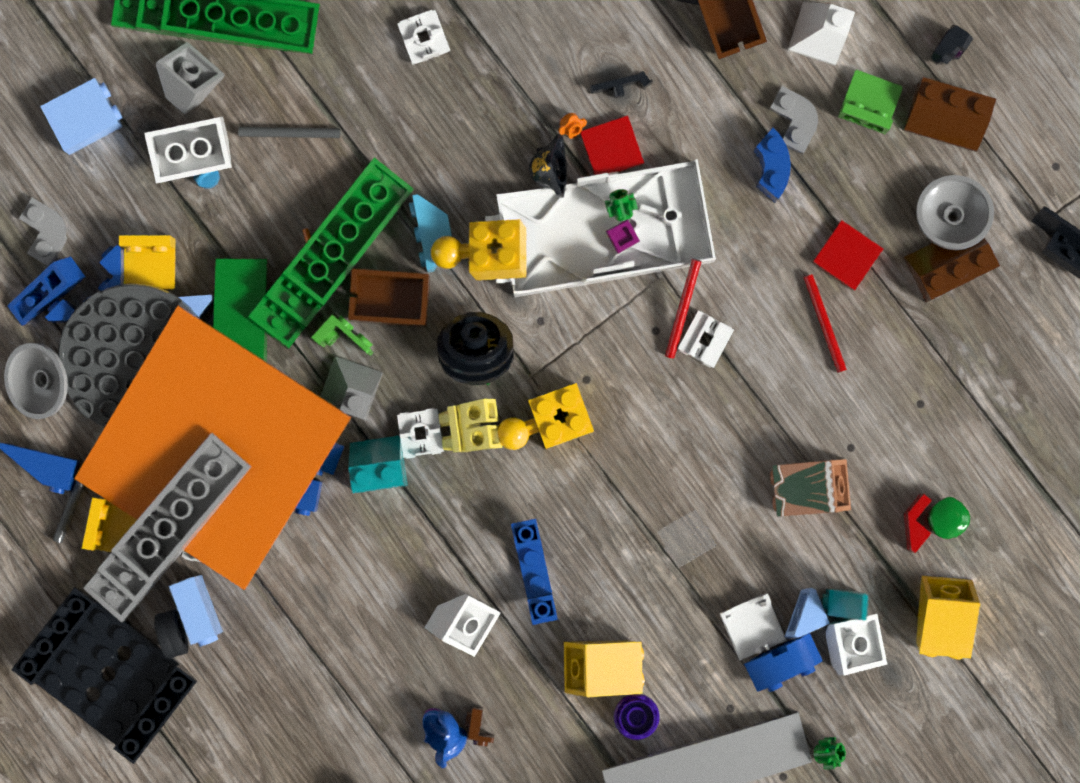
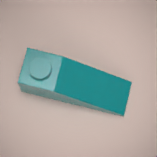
[821,588,868,621]

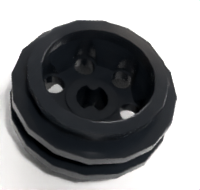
[437,312,514,386]

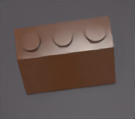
[904,77,996,152]
[903,238,1000,302]

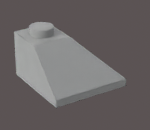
[156,42,225,115]
[320,356,383,420]

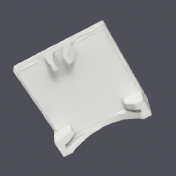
[719,593,787,661]

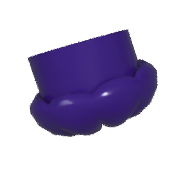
[614,694,660,740]

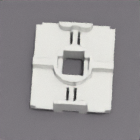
[398,10,450,65]
[678,311,734,368]
[397,408,444,459]

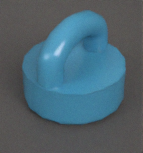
[194,171,220,189]

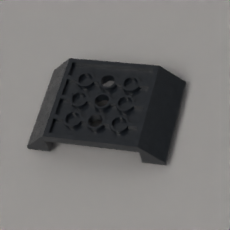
[11,587,197,764]

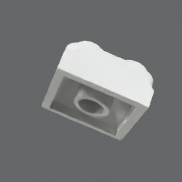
[826,614,887,675]

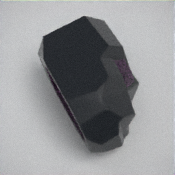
[930,25,973,65]

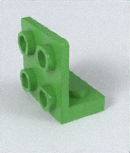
[838,70,903,134]
[311,315,374,356]

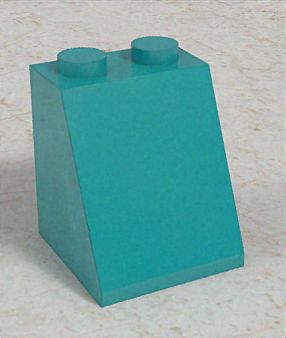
[348,435,408,493]

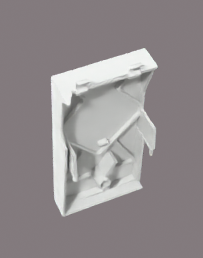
[485,159,716,297]

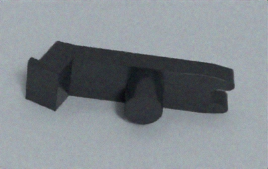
[590,71,653,98]

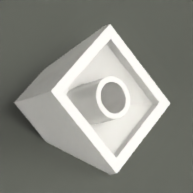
[788,2,855,66]
[425,594,501,657]

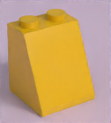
[916,576,980,659]
[564,640,645,697]

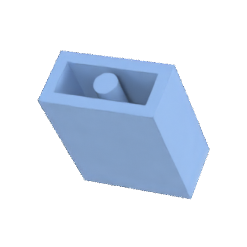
[40,78,123,155]
[169,575,223,647]

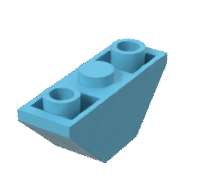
[409,194,452,273]

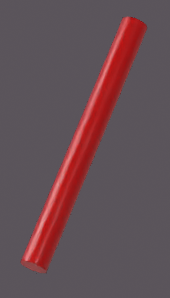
[665,259,702,359]
[804,274,847,373]

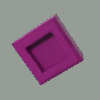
[606,220,640,254]

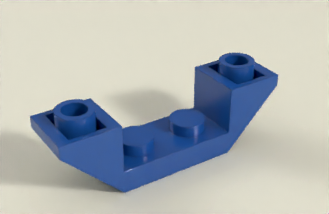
[45,245,124,323]
[511,519,558,625]

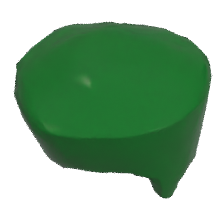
[927,497,970,539]

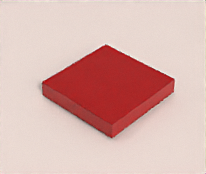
[580,115,644,175]
[812,220,884,291]

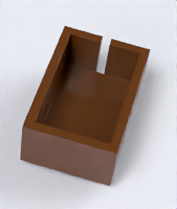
[698,0,767,59]
[348,269,430,327]

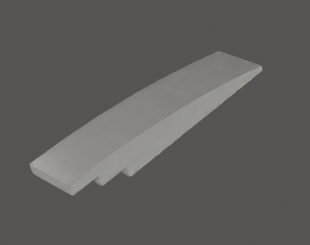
[83,433,252,622]
[602,712,812,783]

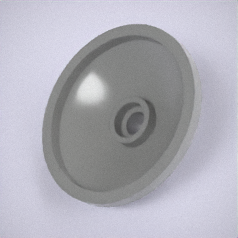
[916,175,994,250]
[4,342,68,419]

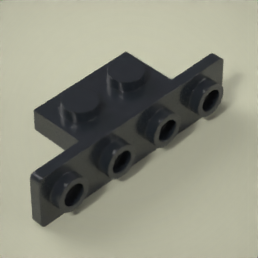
[1032,206,1080,279]

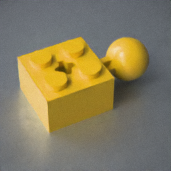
[431,219,526,280]
[498,383,594,450]

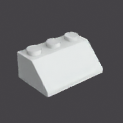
[144,117,232,183]

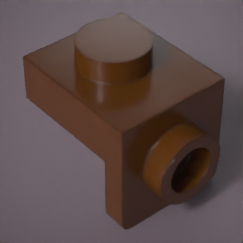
[465,706,495,746]

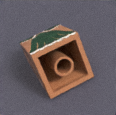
[770,459,851,517]

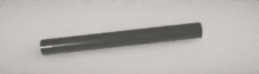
[238,127,341,138]

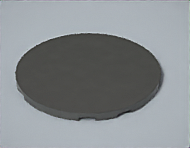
[58,283,199,428]

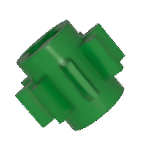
[605,189,638,221]
[814,737,846,770]

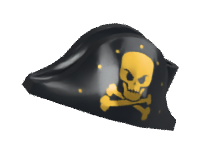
[529,134,567,198]

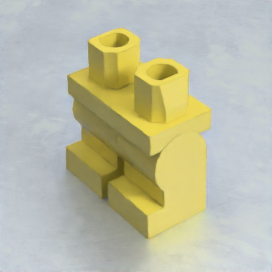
[438,399,502,453]

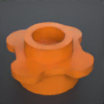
[558,113,587,139]

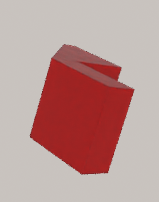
[903,494,932,553]

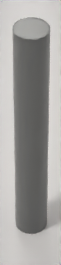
[53,480,85,544]

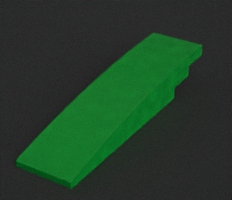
[111,0,320,54]
[247,157,414,350]
[213,259,267,362]

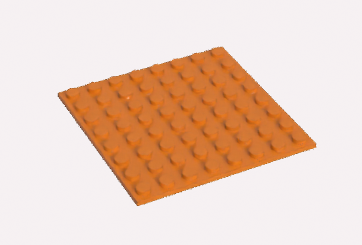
[74,306,351,590]

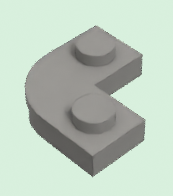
[769,86,818,155]
[19,197,67,266]

